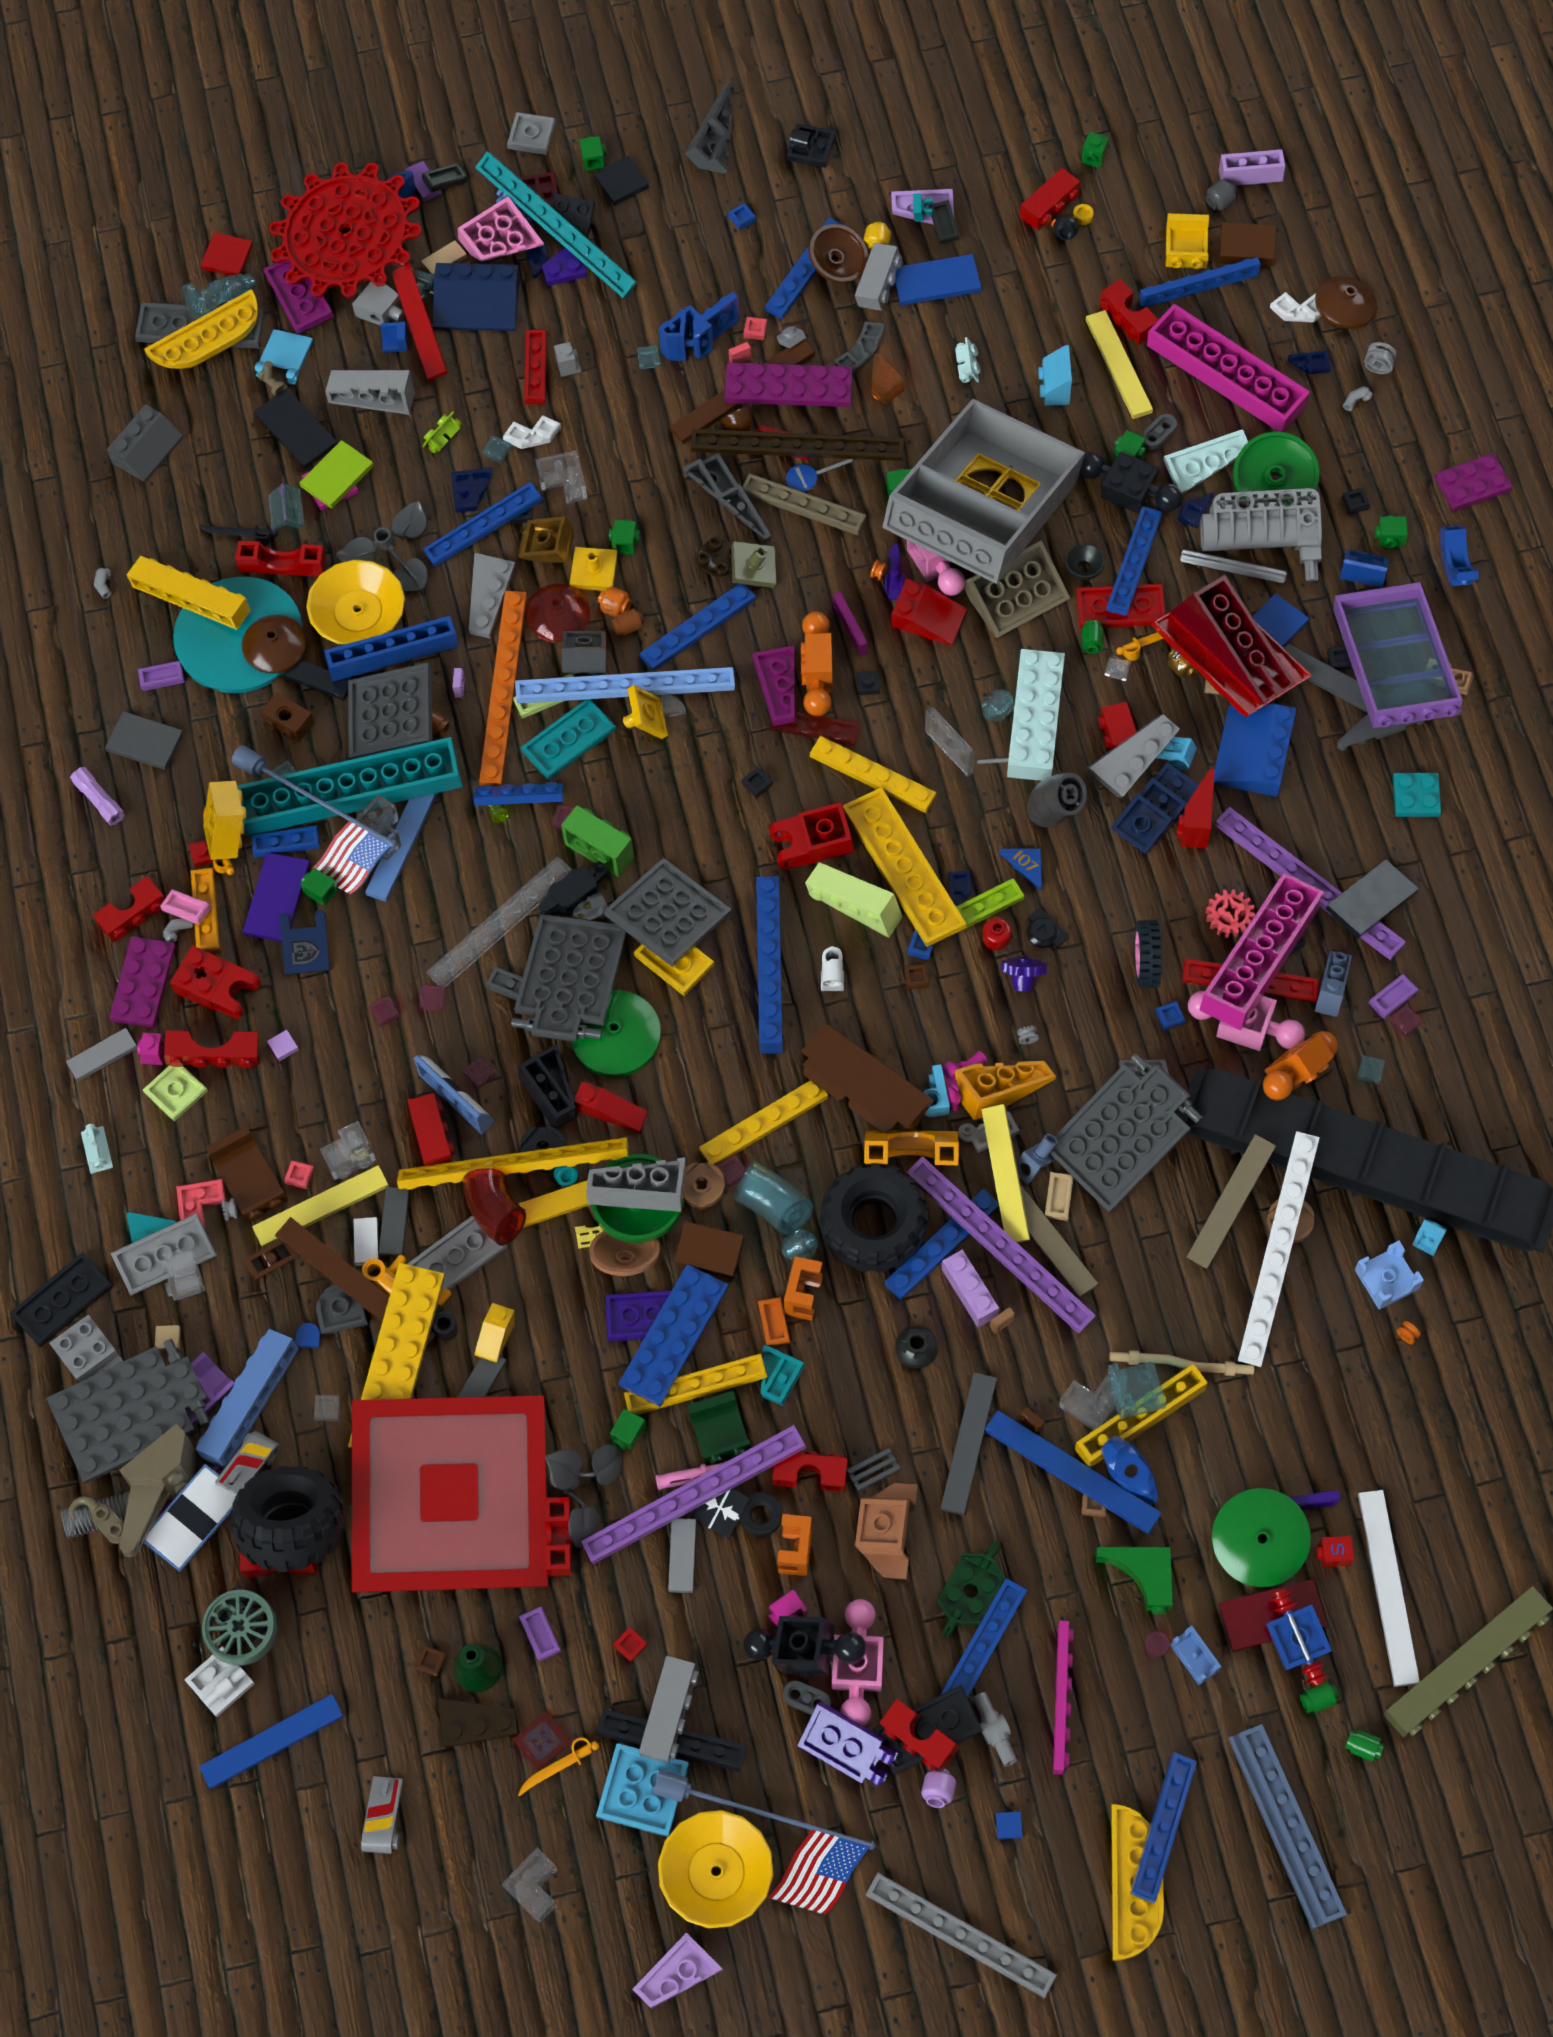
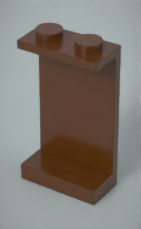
[205,1126,288,1223]

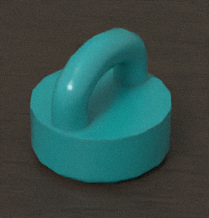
[554,1166,578,1186]

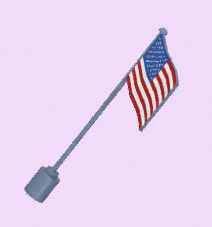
[232,745,397,895]
[652,1769,875,1915]

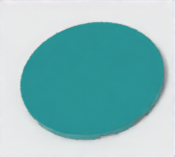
[173,577,303,693]

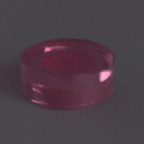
[1145,1632,1170,1658]

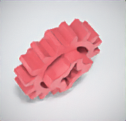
[1205,889,1255,938]

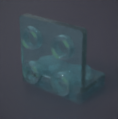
[1107,1362,1166,1419]

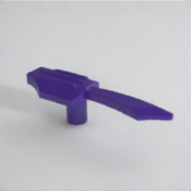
[885,543,904,601]

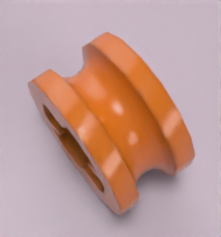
[870,559,888,581]
[1396,1321,1421,1344]

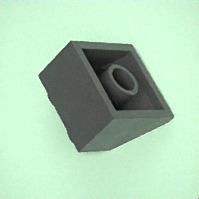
[562,631,606,675]

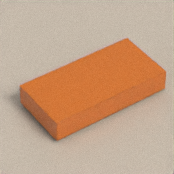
[758,1297,790,1347]

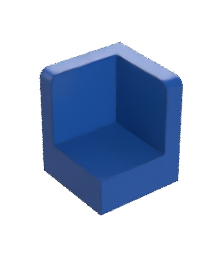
[380,322,408,352]

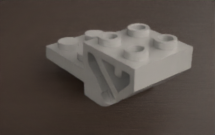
[49,1314,124,1382]

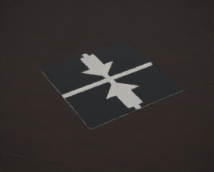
[690,1488,750,1539]

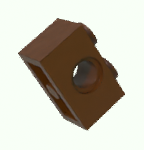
[261,692,315,742]
[243,1240,298,1282]

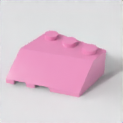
[458,196,544,261]

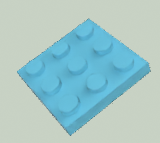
[596,1743,689,1837]

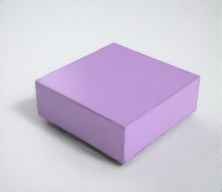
[452,668,465,698]
[267,1030,299,1062]

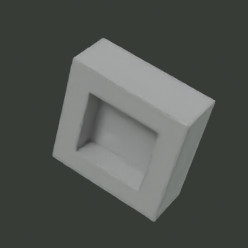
[777,326,806,349]

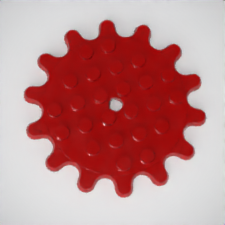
[269,162,422,299]

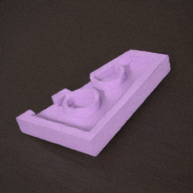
[891,189,954,224]
[633,1932,723,2009]

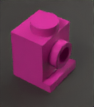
[137,1033,165,1065]
[768,1589,808,1628]

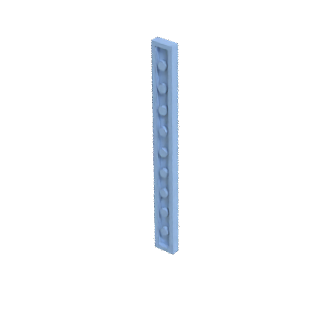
[515,667,735,704]

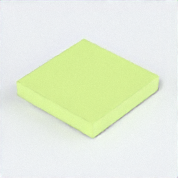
[143,1065,208,1122]

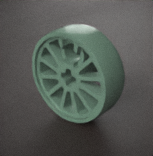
[202,1590,278,1666]

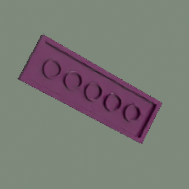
[724,363,852,407]

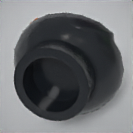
[1051,215,1079,241]

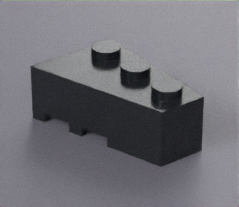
[518,1044,575,1129]

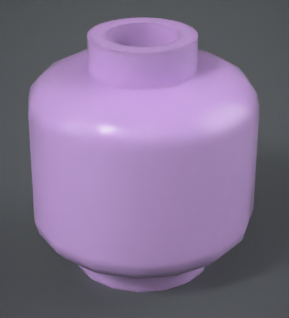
[921,1768,956,1808]

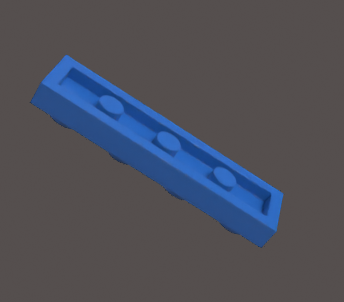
[474,782,564,806]

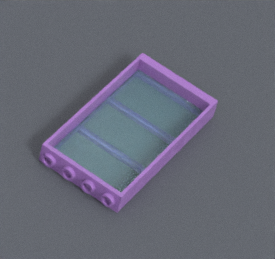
[1333,582,1462,728]

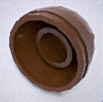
[720,405,753,431]

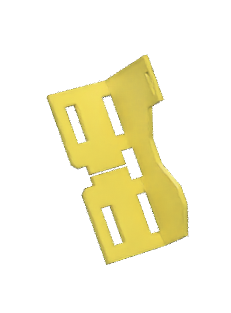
[575,1225,603,1249]

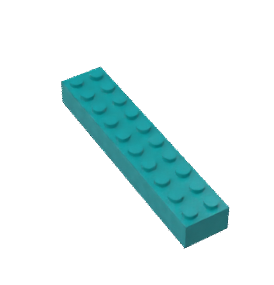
[237,737,463,836]

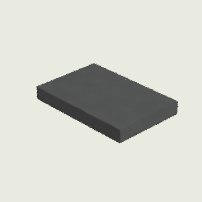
[105,711,184,770]

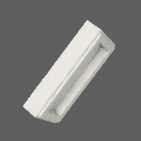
[354,1217,379,1266]

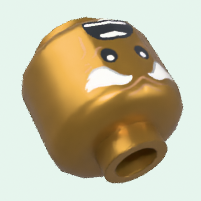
[1168,648,1198,678]

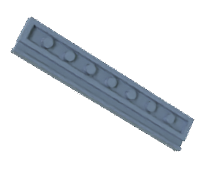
[1228,1724,1347,1930]

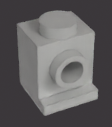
[554,342,581,377]

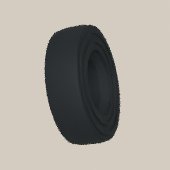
[740,1492,783,1537]

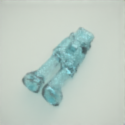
[182,273,256,316]

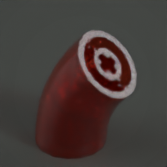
[462,1168,526,1246]

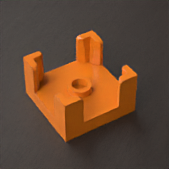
[784,1256,823,1321]
[777,1514,812,1576]

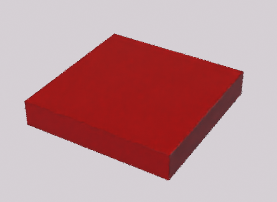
[200,232,253,278]

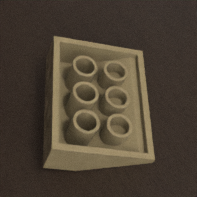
[964,540,1070,638]

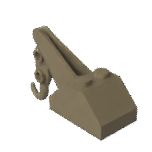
[69,1423,198,1557]

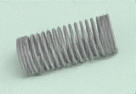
[61,1491,130,1539]

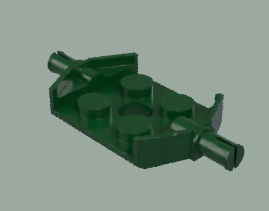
[936,1541,1005,1639]

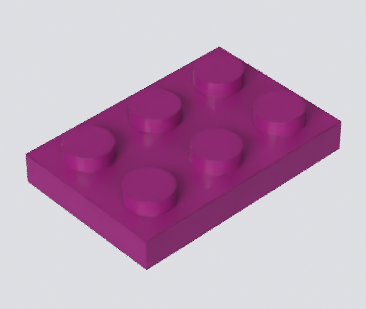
[1435,453,1513,512]

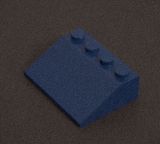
[433,263,520,331]

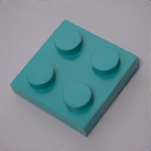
[1392,773,1441,817]

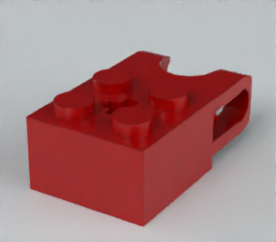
[769,802,854,870]
[170,945,261,1020]

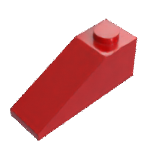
[574,1082,648,1133]

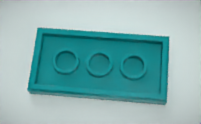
[520,699,616,780]

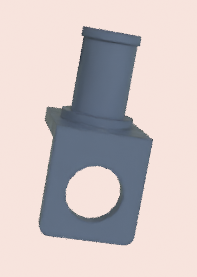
[1016,1134,1058,1185]

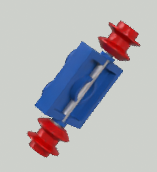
[1266,1588,1332,1687]

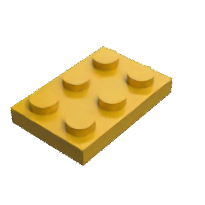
[633,944,714,996]

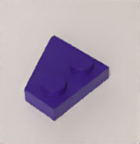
[542,248,587,286]

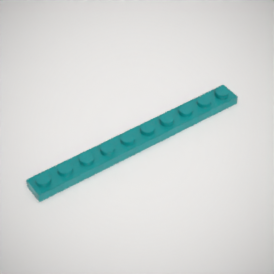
[475,151,638,299]

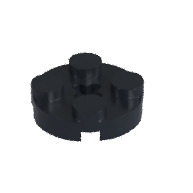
[520,1126,566,1173]

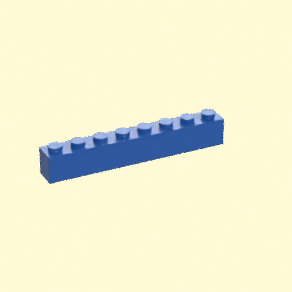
[756,876,783,1054]

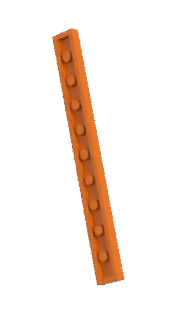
[479,591,527,787]

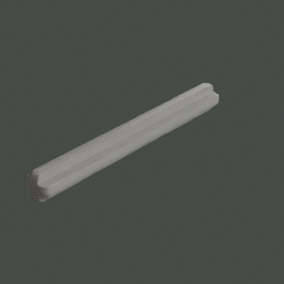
[1180,549,1287,583]

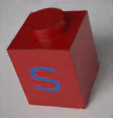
[1316,1536,1354,1567]

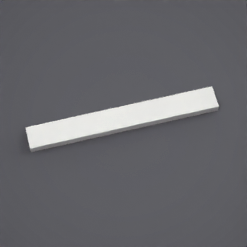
[1358,1490,1420,1687]

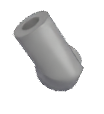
[1343,386,1372,411]
[94,568,112,599]
[163,918,193,943]

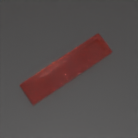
[769,712,860,746]

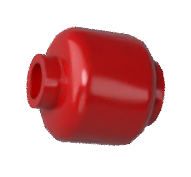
[982,917,1012,950]

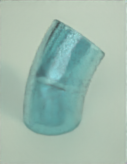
[734,1161,813,1235]

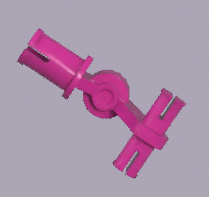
[942,1051,987,1111]

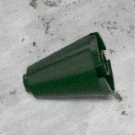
[453,1643,503,1693]

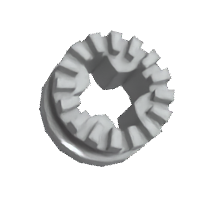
[1017,1026,1039,1045]
[222,1198,238,1221]

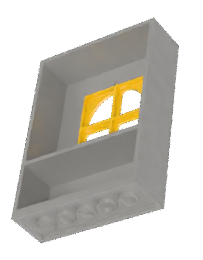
[882,399,1085,584]

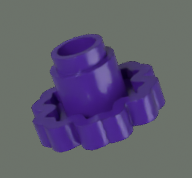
[1001,957,1047,992]

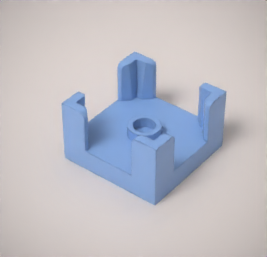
[1355,1241,1424,1310]

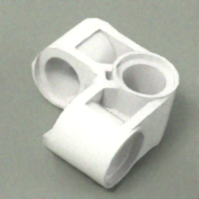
[821,946,844,991]

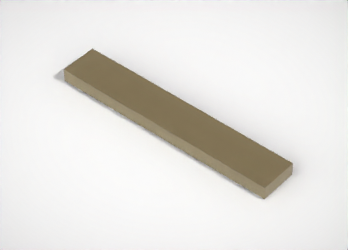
[742,473,866,535]
[1186,1134,1276,1269]
[995,1184,1098,1299]

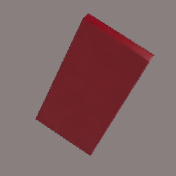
[1218,1579,1328,1652]

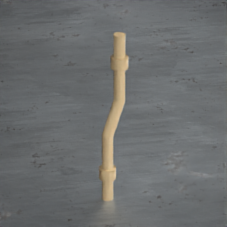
[1109,1350,1254,1376]

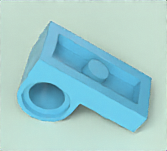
[1156,737,1197,770]
[924,1064,950,1117]
[1412,1218,1448,1256]

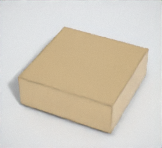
[155,1325,181,1351]

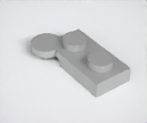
[958,1111,1019,1153]

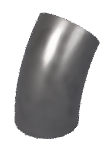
[1026,773,1087,827]

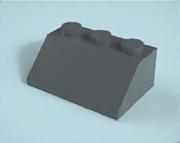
[107,404,183,482]

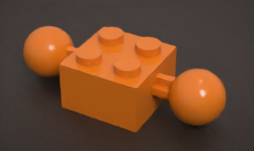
[801,611,833,716]
[1263,1031,1338,1100]

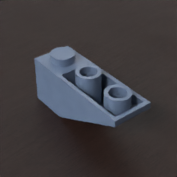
[1315,950,1352,1017]

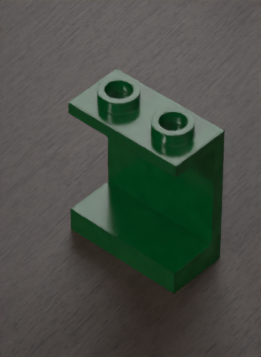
[687,1391,751,1465]

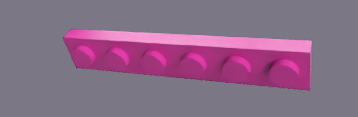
[1053,1621,1073,1775]

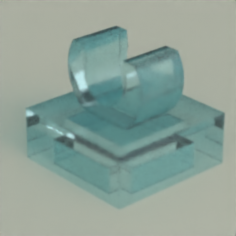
[414,269,434,298]

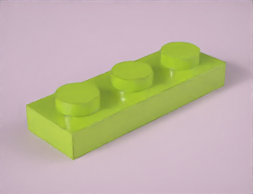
[956,878,1024,928]

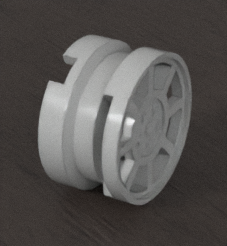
[1364,342,1397,374]

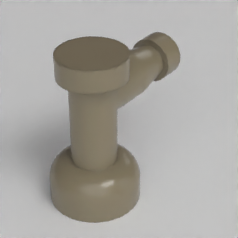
[258,361,288,396]

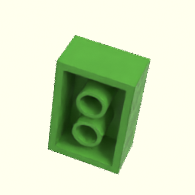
[561,805,634,878]

